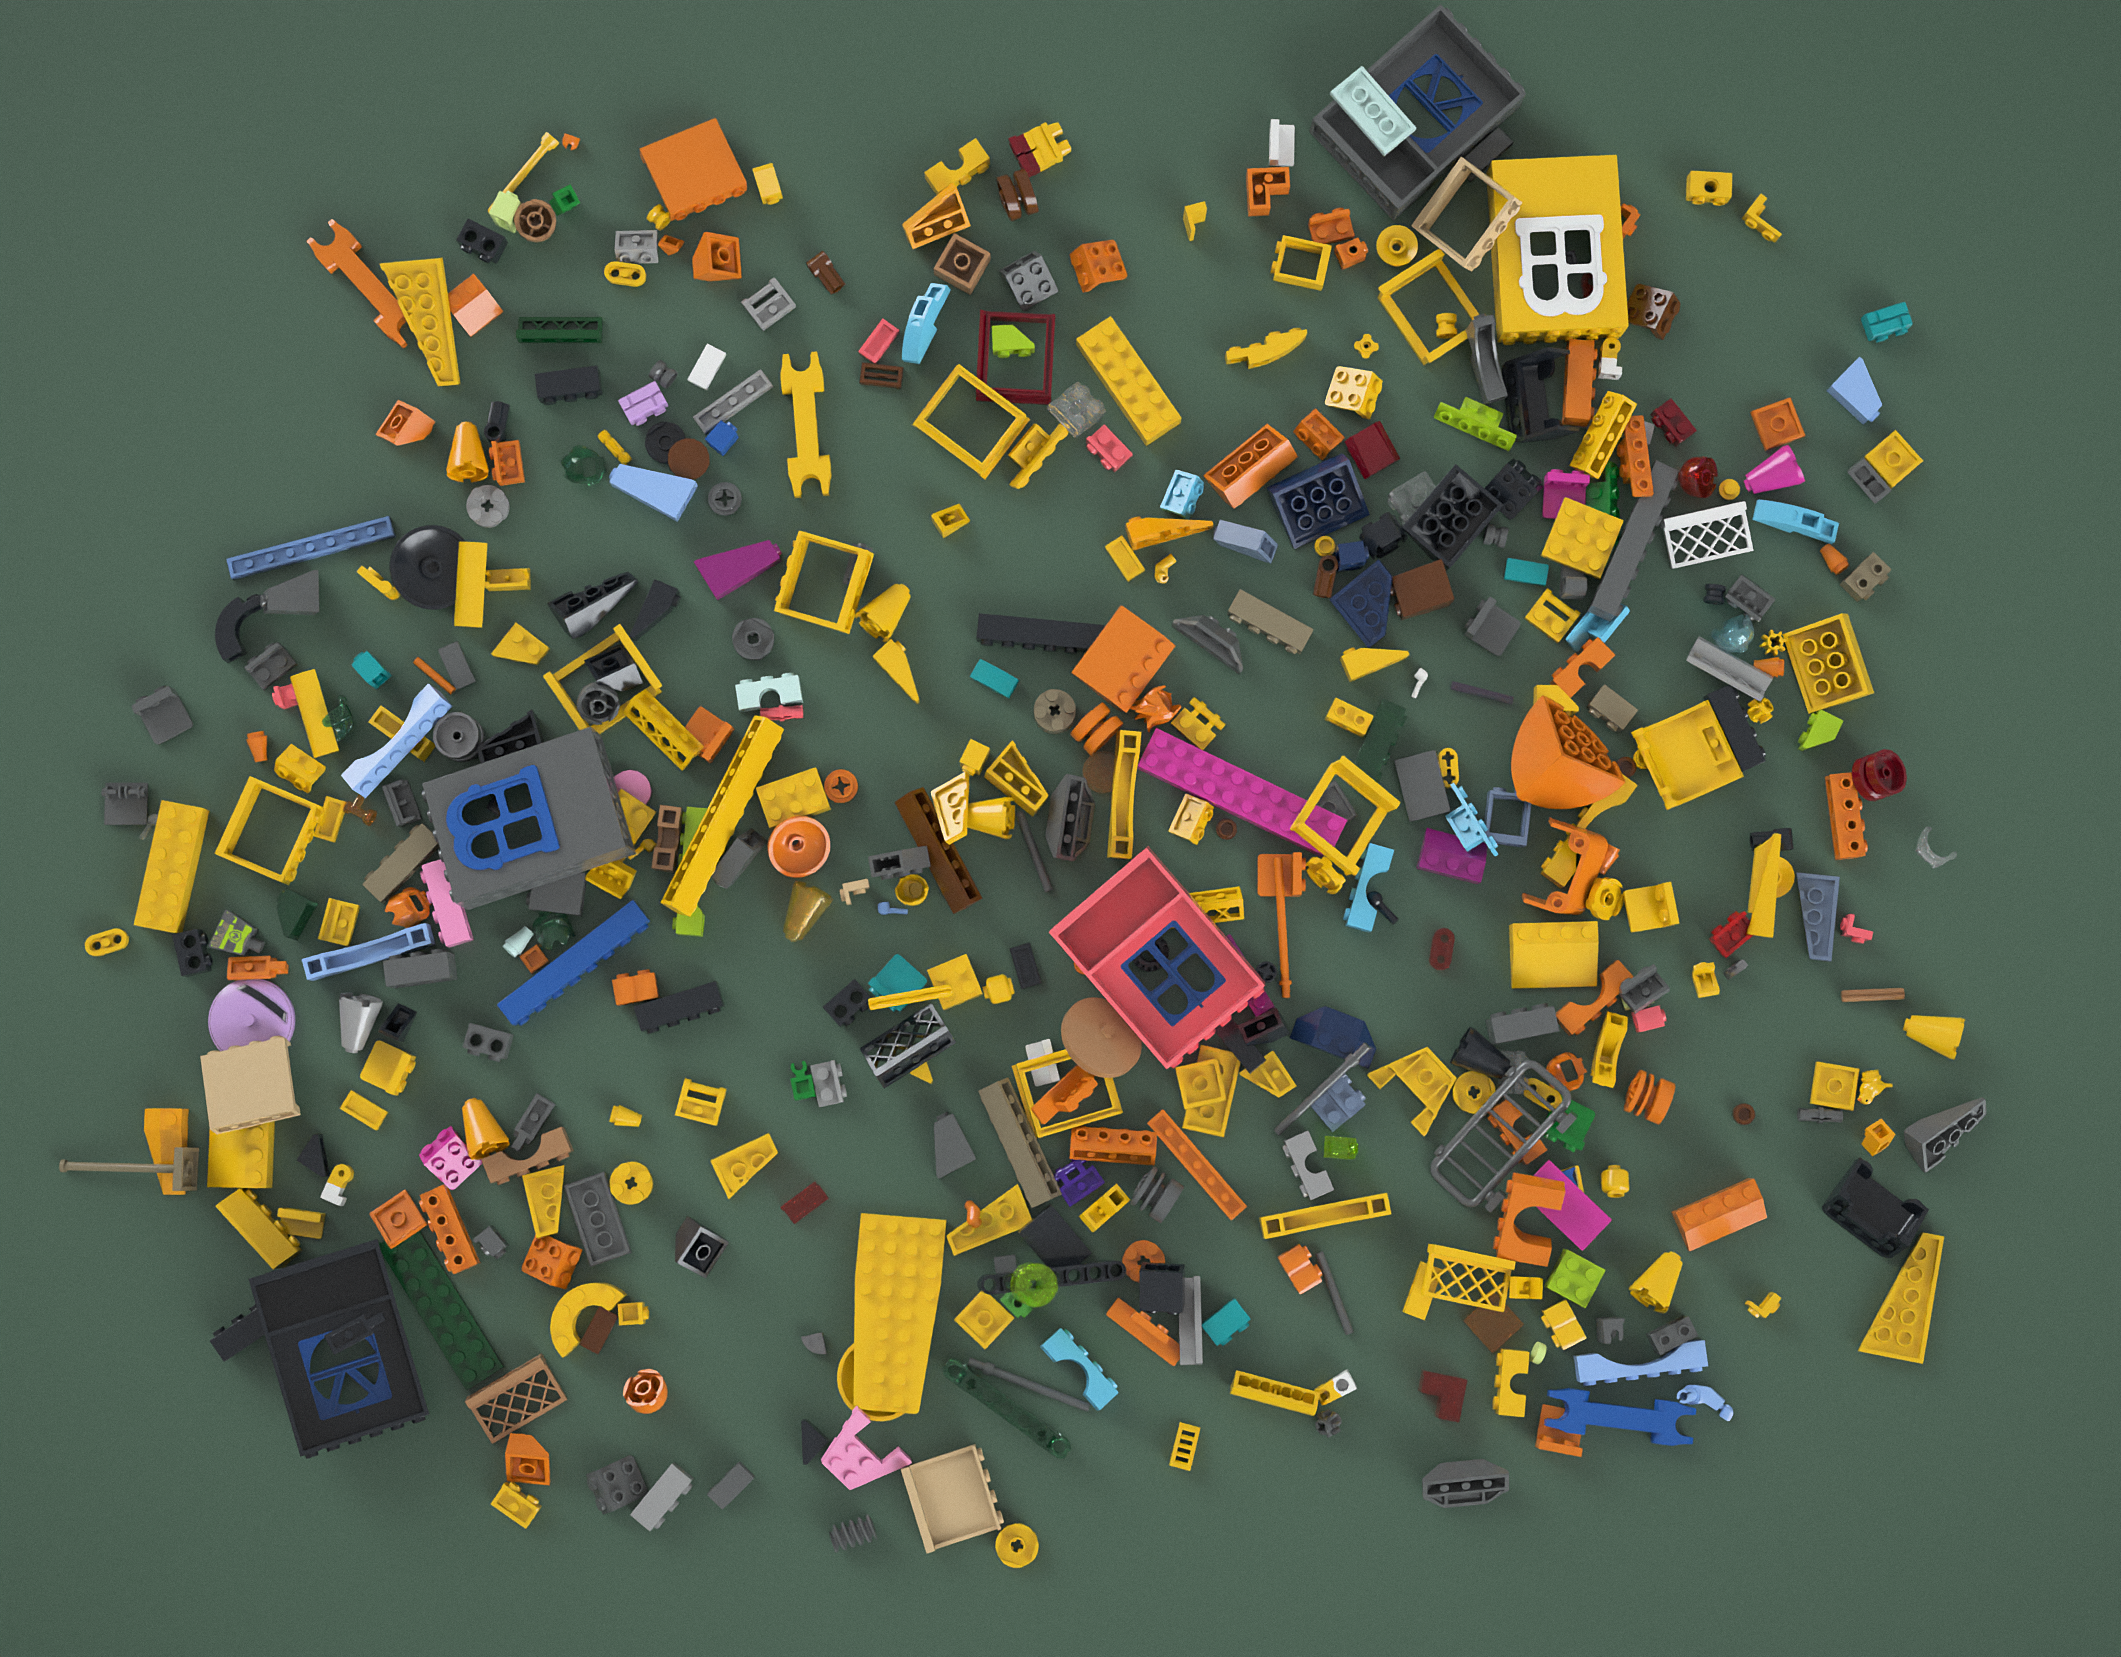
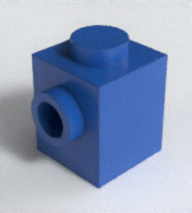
[705,420,739,456]

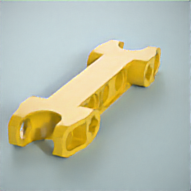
[780,351,832,498]

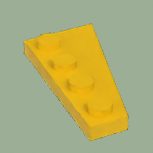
[946,1184,1032,1256]

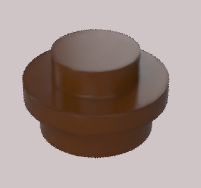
[1216,819,1237,840]

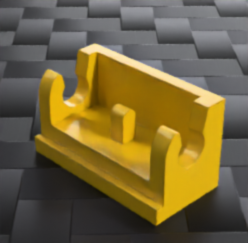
[485,568,531,591]

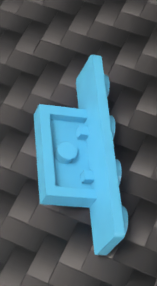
[1566,603,1630,652]
[1445,782,1498,856]

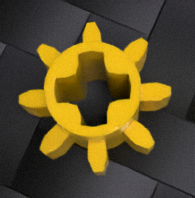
[1759,630,1787,657]
[1747,698,1774,724]

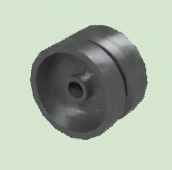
[433,712,486,762]

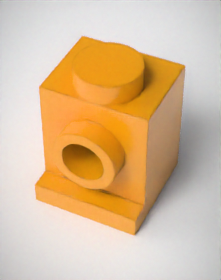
[1861,1119,1896,1157]

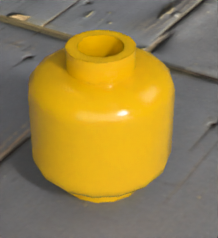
[982,974,1015,1004]
[1601,1165,1629,1198]

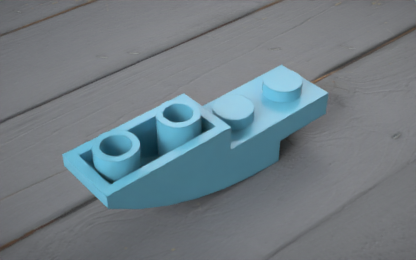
[902,283,951,364]
[1752,499,1839,544]

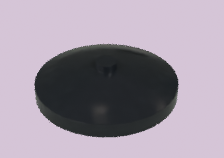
[389,525,466,610]

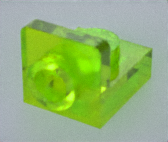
[1324,1136,1358,1159]

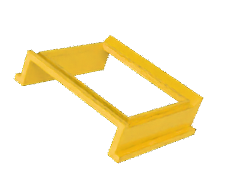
[1378,248,1479,365]
[912,364,1030,479]
[543,624,662,734]
[1290,756,1401,876]
[1012,1049,1123,1139]

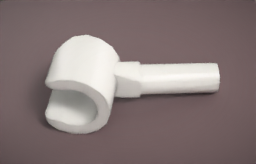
[1411,668,1428,698]

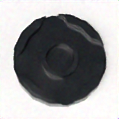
[645,422,686,464]

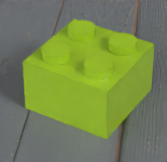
[1544,1249,1606,1308]

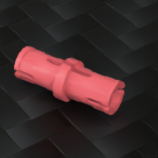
[760,705,803,722]

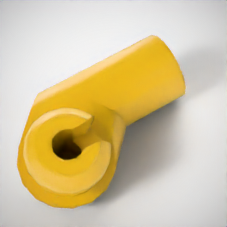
[1154,554,1176,584]

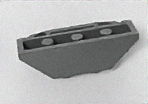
[1172,615,1243,675]
[1045,774,1095,861]
[1422,1459,1509,1508]

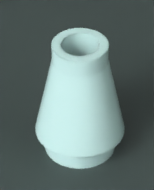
[502,926,534,958]

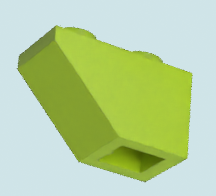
[992,325,1035,358]
[1798,710,1843,751]

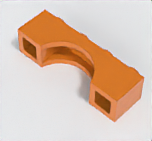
[1556,960,1634,1036]

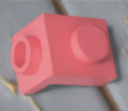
[1840,914,1873,944]

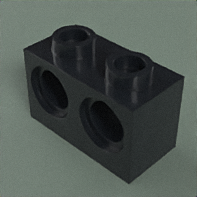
[456,219,508,264]
[172,929,213,977]
[823,979,871,1027]

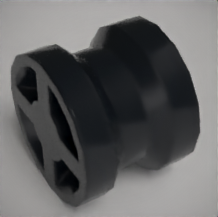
[1703,584,1726,605]
[1255,961,1277,983]

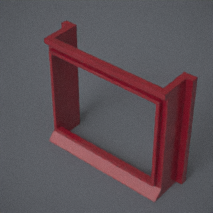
[976,309,1055,405]

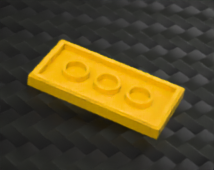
[1182,1045,1241,1137]

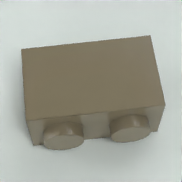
[1586,684,1638,733]

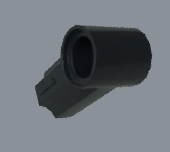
[484,401,510,445]
[1749,828,1794,851]

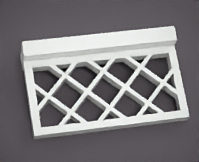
[1660,501,1754,569]

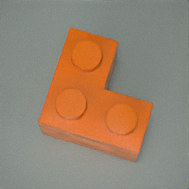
[1246,167,1290,216]

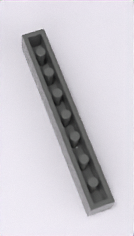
[1587,460,1679,621]

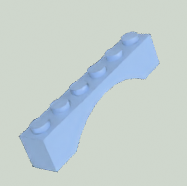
[341,683,453,798]
[302,923,436,981]
[1573,1339,1708,1386]

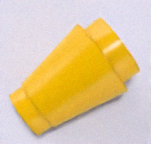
[609,1105,642,1127]

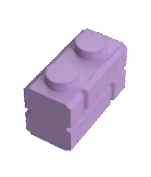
[618,381,668,426]

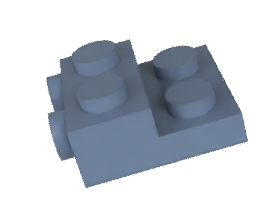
[1304,1074,1366,1132]

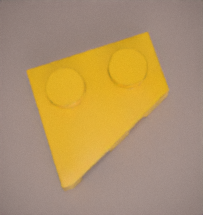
[491,623,550,665]

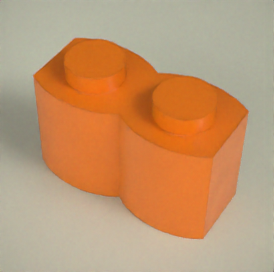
[612,969,660,1006]
[1277,1244,1323,1295]

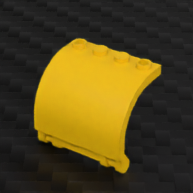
[1631,700,1744,810]

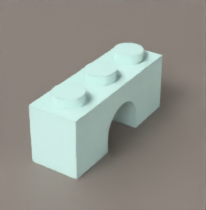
[735,673,803,712]

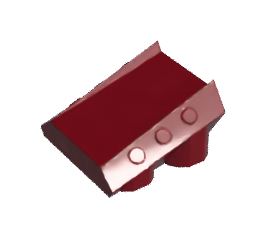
[1344,421,1400,480]

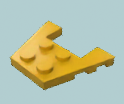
[1366,1047,1456,1136]

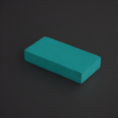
[1504,558,1549,587]

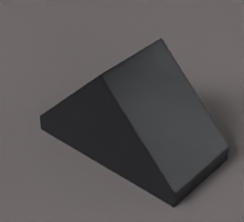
[378,1003,417,1042]
[297,1134,330,1177]
[801,1419,829,1465]

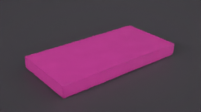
[1533,1160,1612,1251]

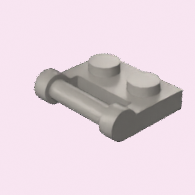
[741,277,796,331]

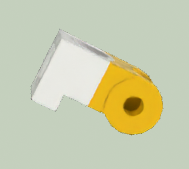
[1598,337,1622,380]
[320,1164,354,1206]
[1313,1369,1357,1406]

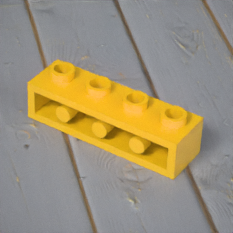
[1569,391,1637,479]

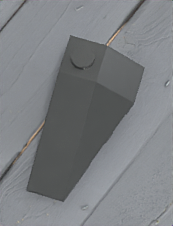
[1904,1097,1987,1173]

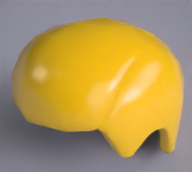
[895,874,929,906]

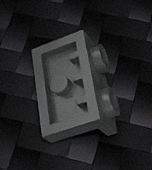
[244,642,298,690]

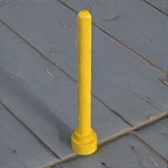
[488,132,559,213]

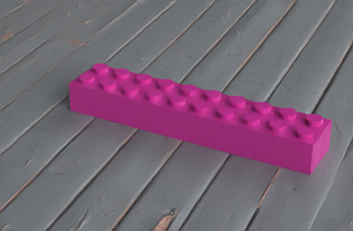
[1137,728,1347,858]

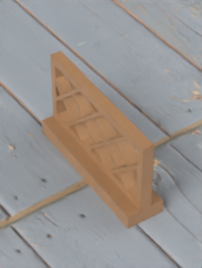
[465,1353,568,1444]

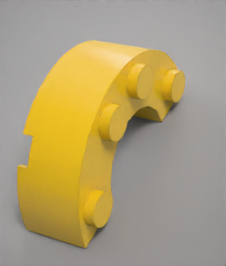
[550,1282,627,1358]

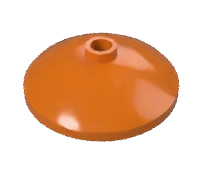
[768,816,830,878]

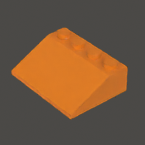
[1071,605,1176,713]

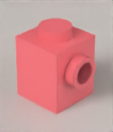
[1631,1005,1666,1033]

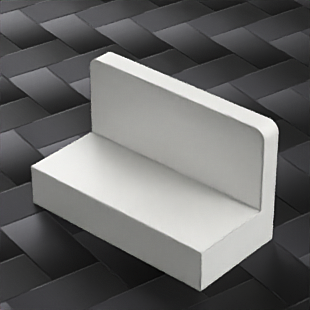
[1269,119,1295,166]
[1025,1039,1060,1086]

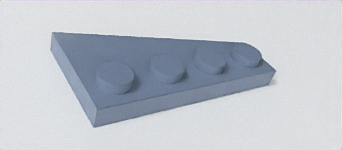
[1796,872,1840,962]

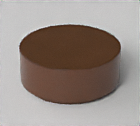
[1616,757,1637,778]
[1732,1103,1755,1125]

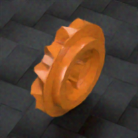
[824,769,858,803]

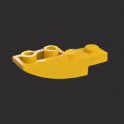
[1225,328,1307,369]

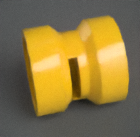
[1436,313,1457,339]

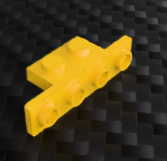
[1008,421,1071,489]

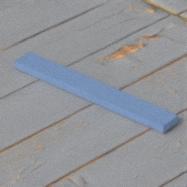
[226,516,396,580]

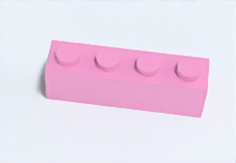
[420,860,474,948]

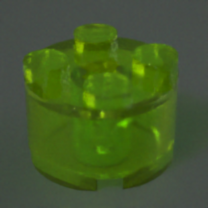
[1010,1262,1058,1307]

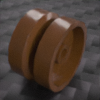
[996,168,1038,221]

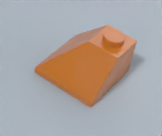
[692,232,742,281]
[375,400,435,446]
[505,1433,550,1485]

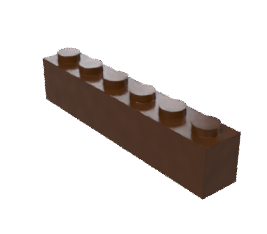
[894,787,983,914]

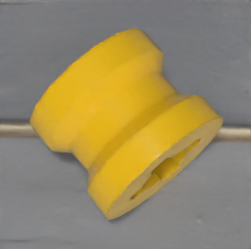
[646,204,670,231]

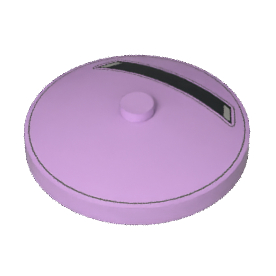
[208,979,295,1051]

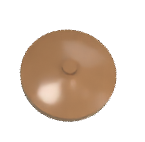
[1061,997,1142,1078]

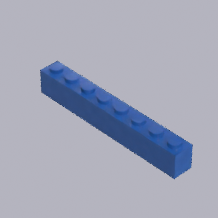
[497,900,651,1026]

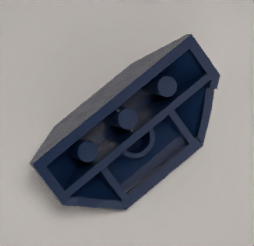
[1289,1006,1376,1069]

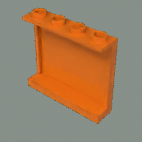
[639,118,747,221]

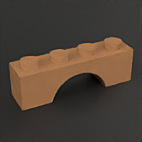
[481,1127,574,1185]

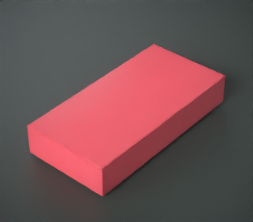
[858,319,900,364]

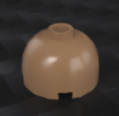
[514,199,557,243]

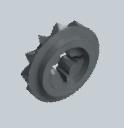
[708,482,742,516]

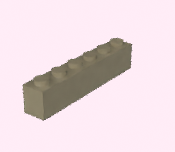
[978,1077,1062,1208]

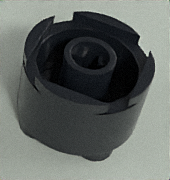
[1359,512,1408,560]

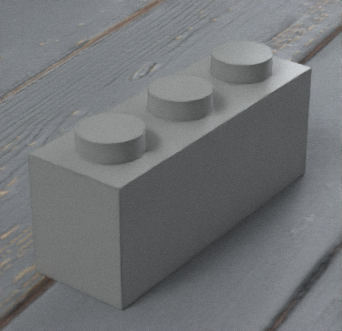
[630,1462,694,1531]

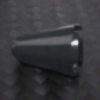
[1450,1027,1512,1079]

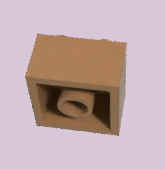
[934,233,991,295]

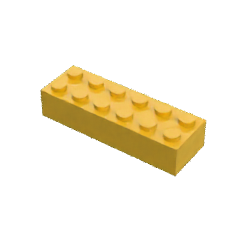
[1076,316,1181,446]
[134,800,210,934]

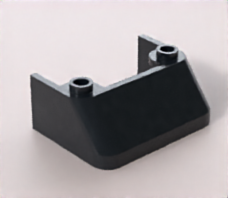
[1502,347,1580,443]

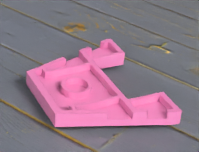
[821,1406,912,1490]

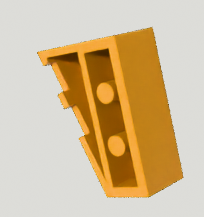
[902,182,971,249]

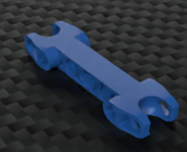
[1544,1388,1696,1446]

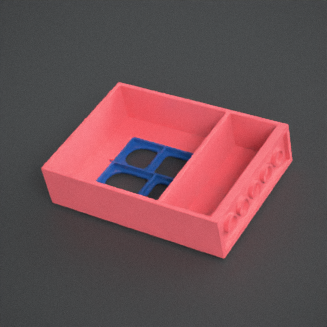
[1049,846,1265,1069]

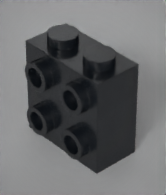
[1139,1262,1185,1315]

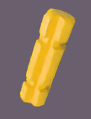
[598,430,632,465]

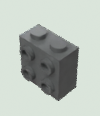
[868,846,931,880]

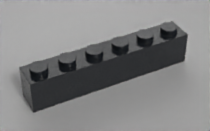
[976,613,1105,654]

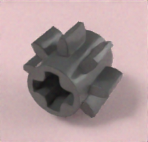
[1315,1409,1342,1438]

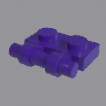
[1053,1159,1105,1207]

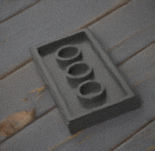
[564,1171,632,1267]

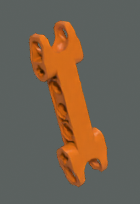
[307,219,408,348]

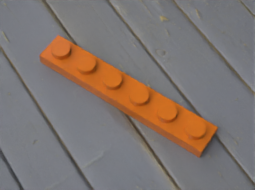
[1147,1109,1247,1220]

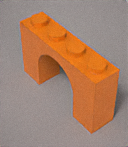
[1493,1173,1565,1267]

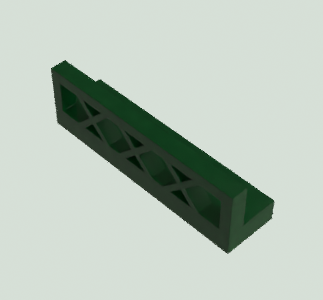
[516,317,603,343]

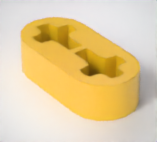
[1438,748,1459,789]

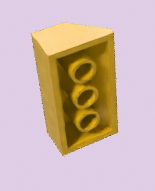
[216,1188,302,1270]

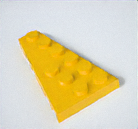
[380,258,460,386]

